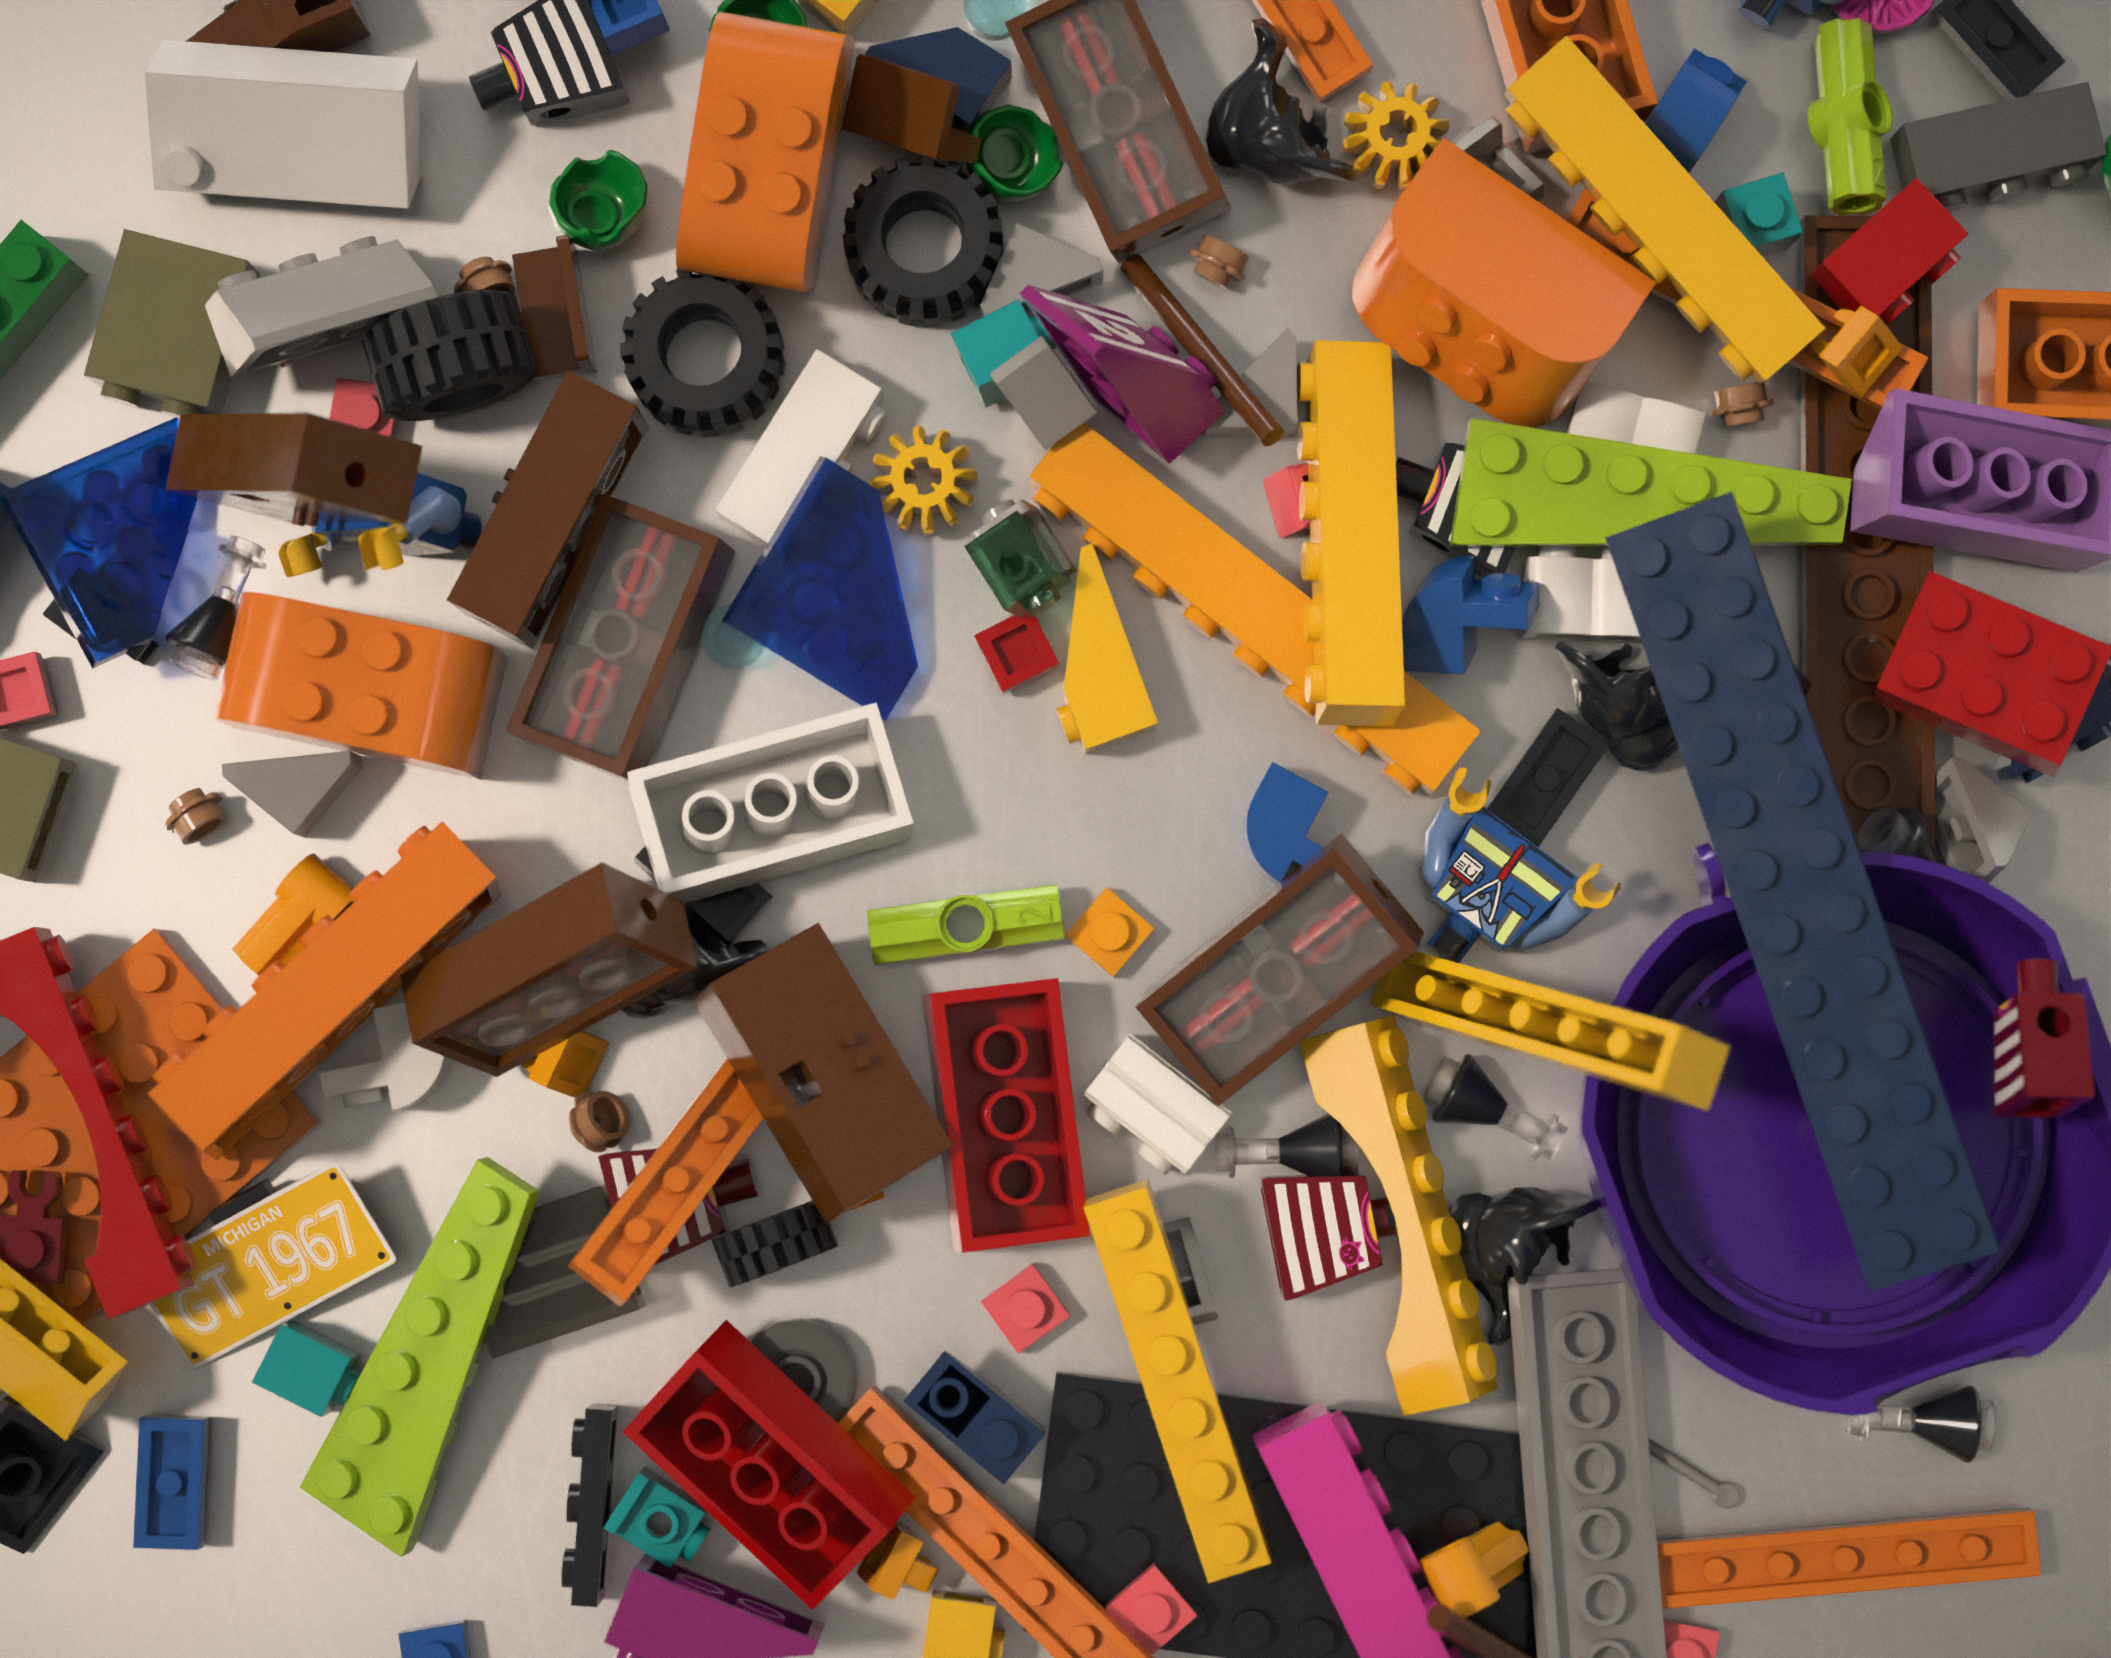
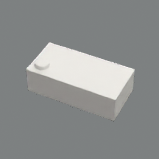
[145,40,422,209]
[627,702,914,904]

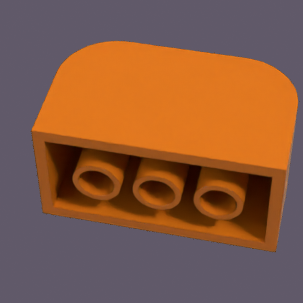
[676,12,856,293]
[1352,137,1657,427]
[213,592,508,780]

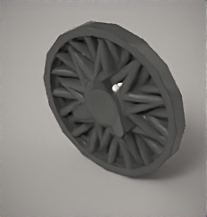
[751,1318,857,1423]

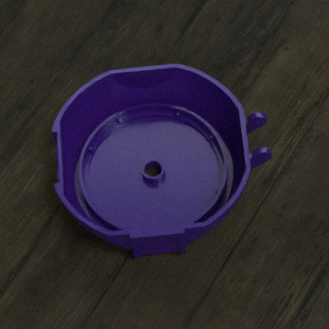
[1579,843,2111,1415]

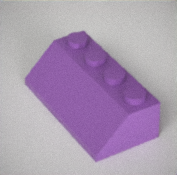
[1850,388,2111,572]

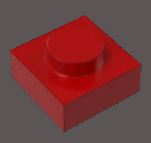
[974,607,1060,694]

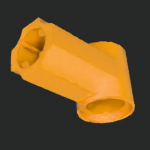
[232,853,354,975]
[1418,1521,1529,1617]

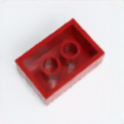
[1873,571,2111,778]

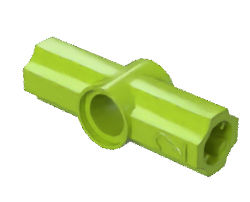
[1807,18,1893,216]
[867,884,1065,965]

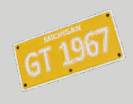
[150,1162,396,1370]

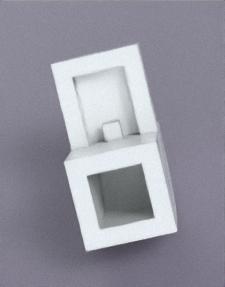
[319,1002,453,1110]

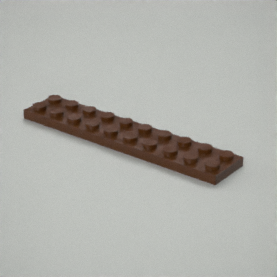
[1800,215,1935,849]

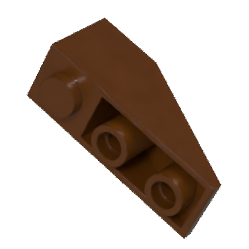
[186,0,371,52]

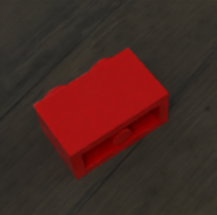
[1810,177,1969,326]

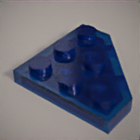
[1,417,198,669]
[722,456,918,721]

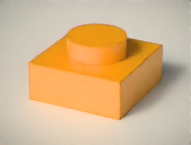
[1065,887,1155,977]

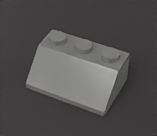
[205,236,438,378]

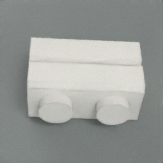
[1083,1033,1232,1175]

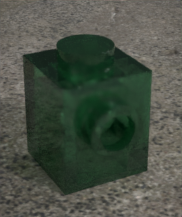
[964,510,1072,617]

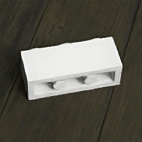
[715,349,887,559]

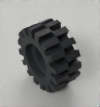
[711,1201,838,1288]

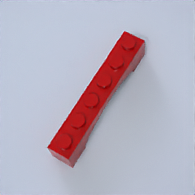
[0,926,196,1319]

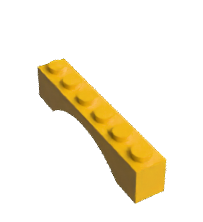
[1299,1014,1498,1416]
[1083,1179,1271,1583]

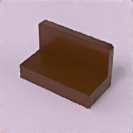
[841,54,982,163]
[512,234,597,382]

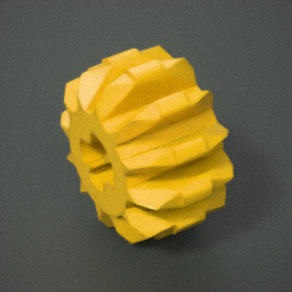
[1342,81,1450,191]
[869,426,978,536]

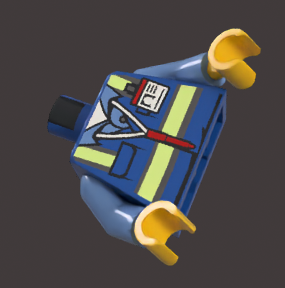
[278,473,482,578]
[1422,767,1621,963]

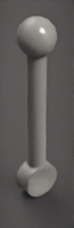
[1649,1438,1740,1508]

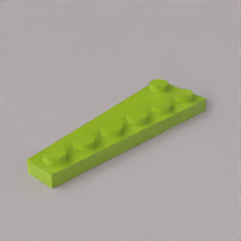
[1449,418,1852,548]
[299,1157,540,1557]

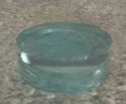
[963,0,1026,41]
[701,604,766,669]

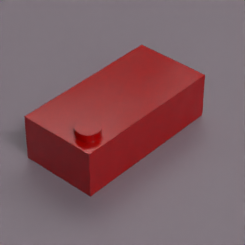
[922,978,1090,1253]
[622,1319,916,1611]

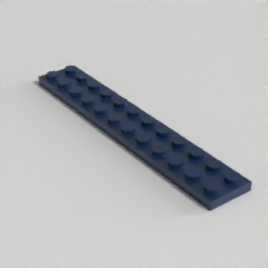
[1605,492,2000,1292]

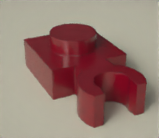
[0,1170,69,1284]

